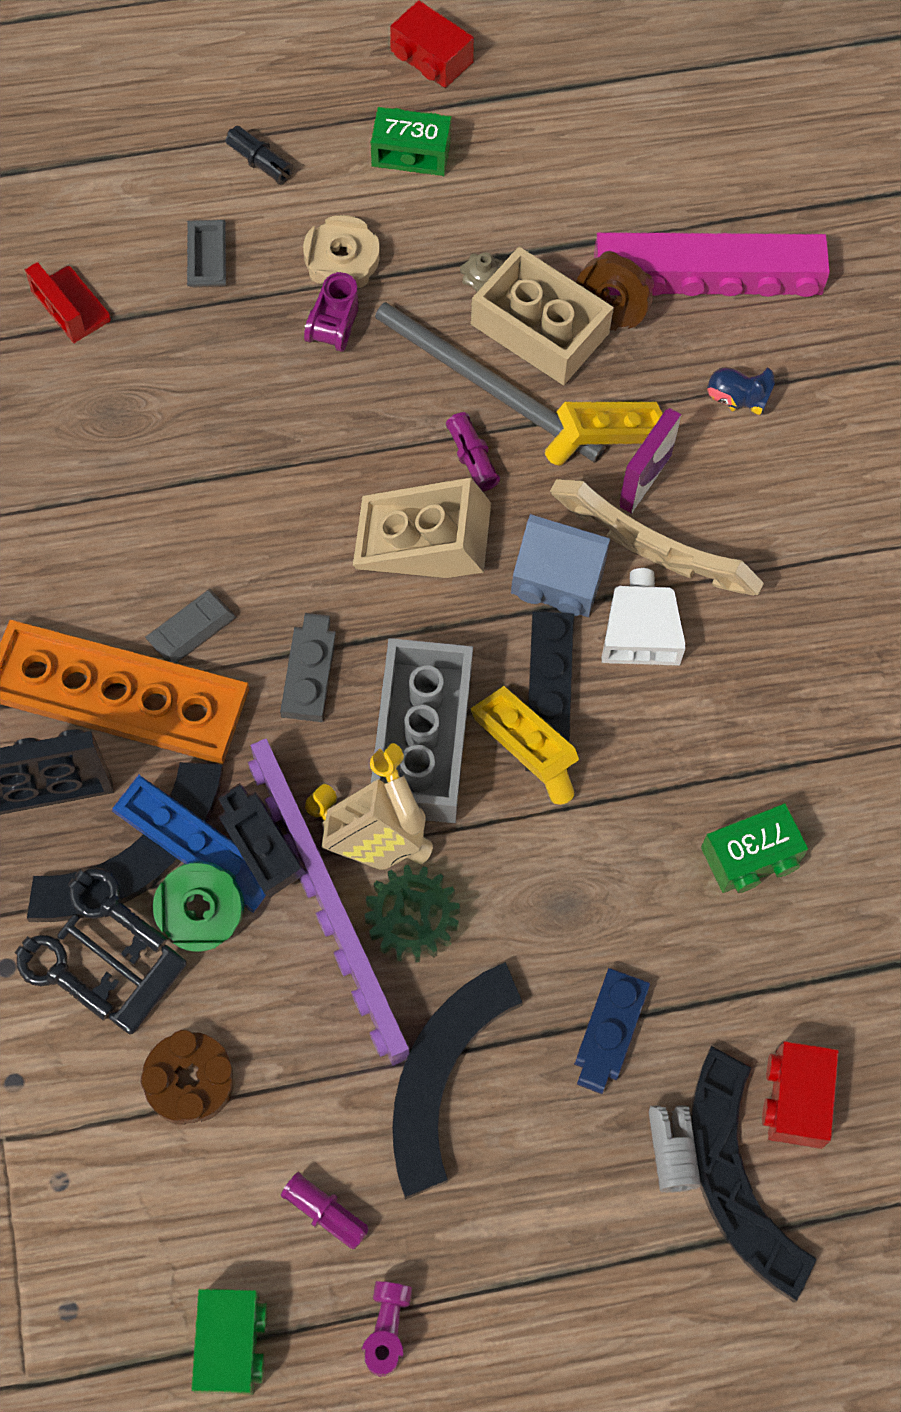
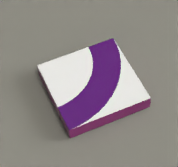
[619,408,682,514]

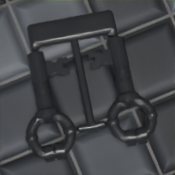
[14,867,187,1034]

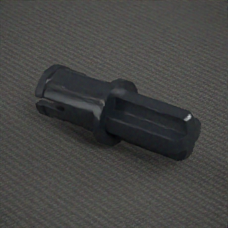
[225,125,294,185]

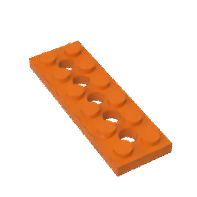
[0,620,249,764]

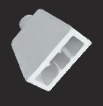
[602,568,685,665]

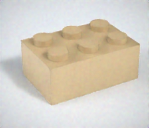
[471,247,614,386]

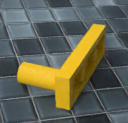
[545,402,662,466]
[470,686,579,805]

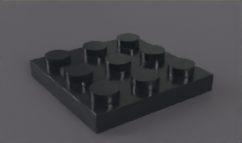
[0,729,114,815]

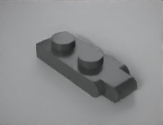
[280,613,336,722]

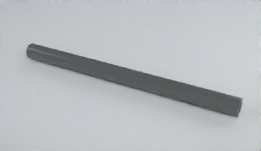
[375,302,606,463]

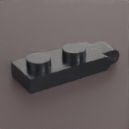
[218,783,306,898]

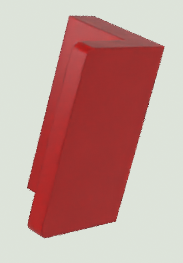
[24,262,111,344]

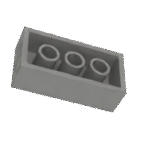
[371,638,473,823]

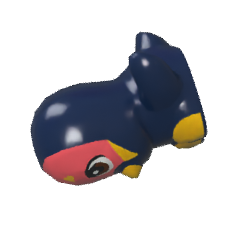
[707,367,775,416]

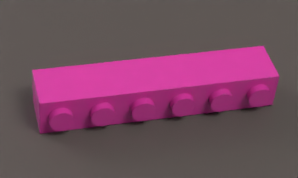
[594,233,830,297]

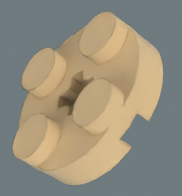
[303,215,380,288]

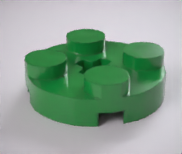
[153,861,244,952]

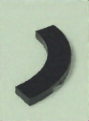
[27,762,224,922]
[392,962,523,1200]
[691,1046,817,1303]

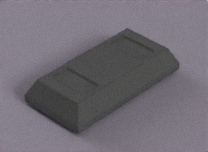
[187,220,226,288]
[145,588,236,664]

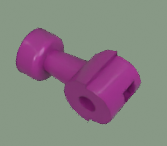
[362,1281,413,1377]

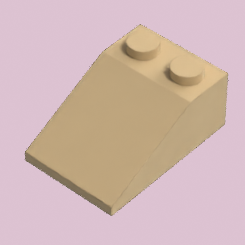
[353,477,491,578]

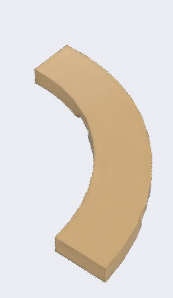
[550,479,764,596]

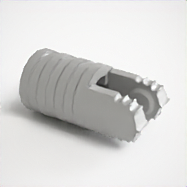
[649,1105,701,1193]

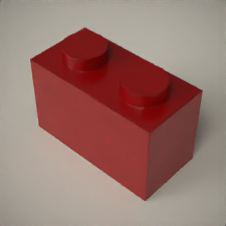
[390,0,474,89]
[762,1041,839,1149]

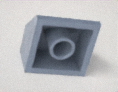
[511,514,610,618]

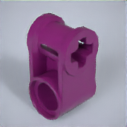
[304,272,359,352]

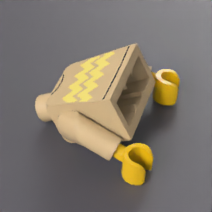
[305,743,433,870]

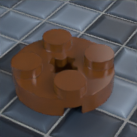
[576,251,654,331]
[140,1030,233,1125]

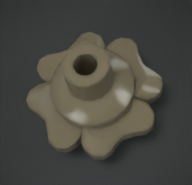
[460,252,504,292]

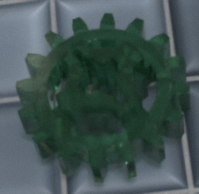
[364,865,460,963]

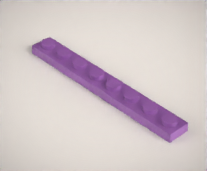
[247,739,409,1066]

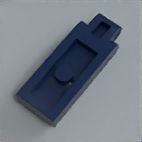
[574,968,650,1094]

